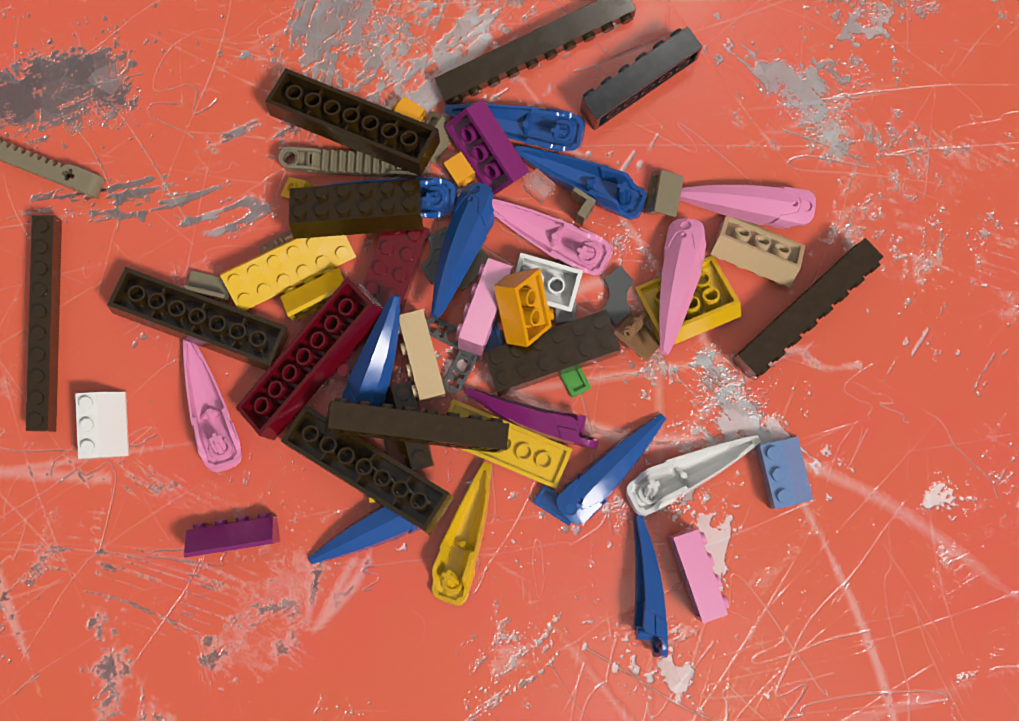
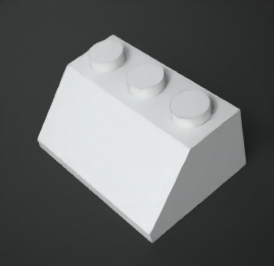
[515,253,583,312]
[75,392,129,459]

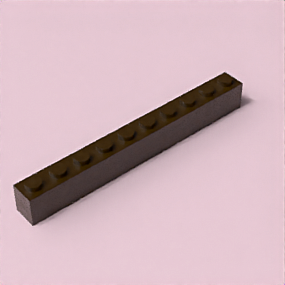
[434,0,636,105]
[26,216,62,432]

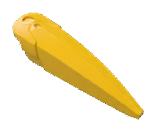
[432,462,492,606]

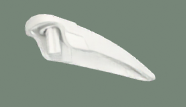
[626,435,761,516]

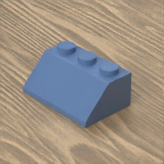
[756,436,813,509]

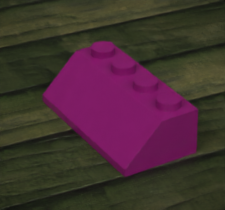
[444,99,530,195]
[184,513,280,558]

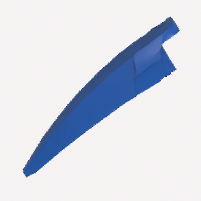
[444,104,585,151]
[515,146,646,220]
[325,177,457,219]
[431,182,495,318]
[342,294,401,407]
[556,414,666,525]
[308,505,420,564]
[634,513,668,658]

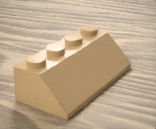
[710,215,805,287]
[398,309,445,402]

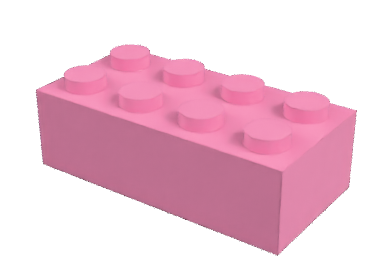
[455,258,513,356]
[668,528,730,623]

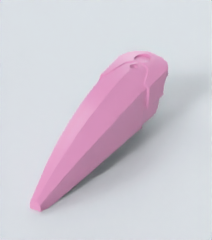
[679,185,816,229]
[492,199,613,275]
[659,218,706,355]
[183,340,242,472]

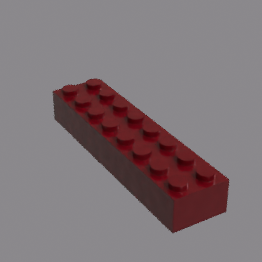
[331,227,430,384]
[236,277,384,440]

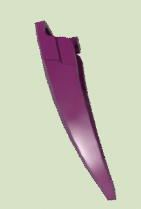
[465,388,599,449]

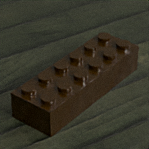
[289,179,423,239]
[483,310,621,396]

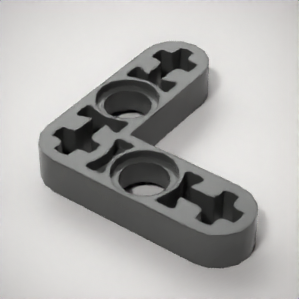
[426,317,479,394]

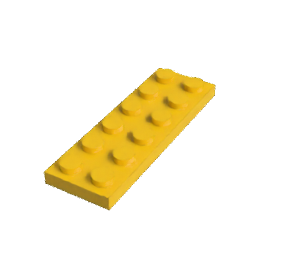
[220,235,356,311]
[448,399,572,489]

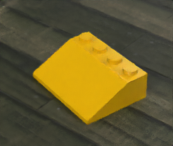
[635,255,741,344]

